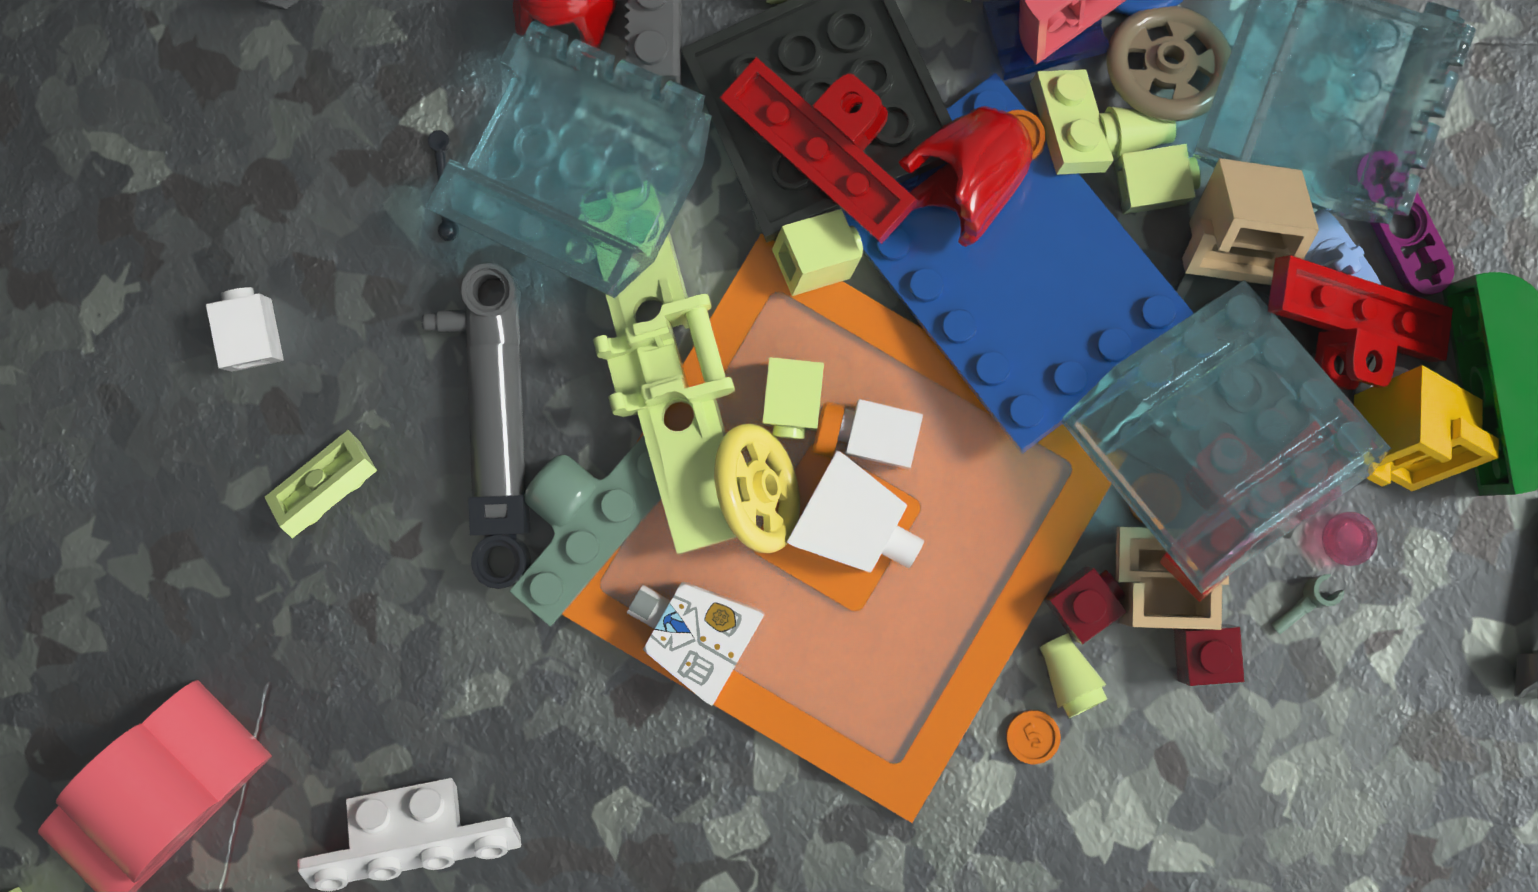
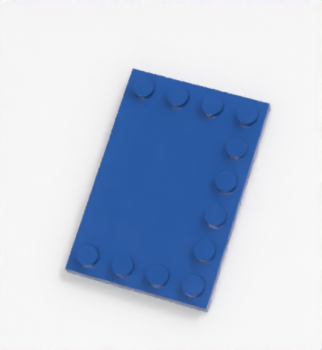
[842,73,1198,454]

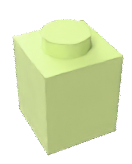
[1114,144,1201,215]
[772,209,863,296]
[763,357,824,440]

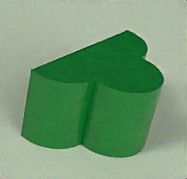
[1443,272,1538,496]

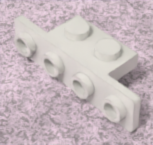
[297,778,521,891]

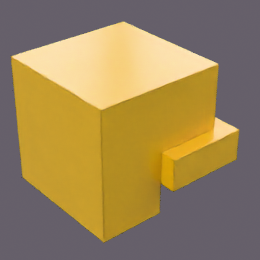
[1351,365,1499,491]

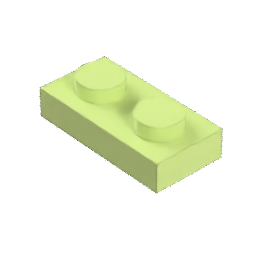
[1030,70,1114,175]
[265,430,377,539]

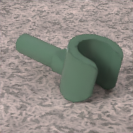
[1271,574,1344,635]

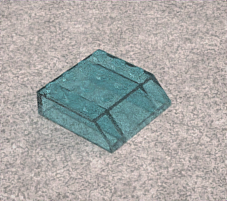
[1061,280,1391,594]

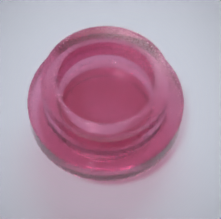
[1322,512,1378,566]

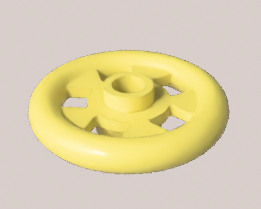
[714,424,800,553]

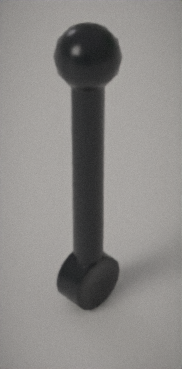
[428,130,459,241]

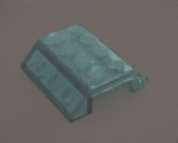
[1193,0,1477,224]
[425,21,712,298]

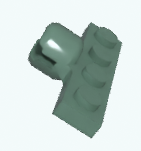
[509,435,661,627]

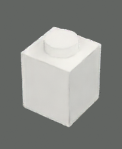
[206,287,284,372]
[837,399,923,469]

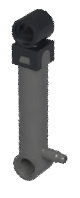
[422,263,531,589]

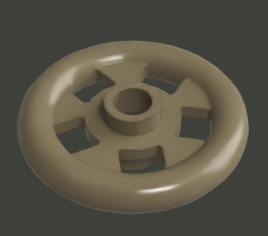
[1106,6,1234,121]

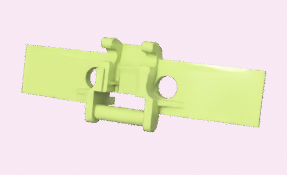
[582,184,737,554]

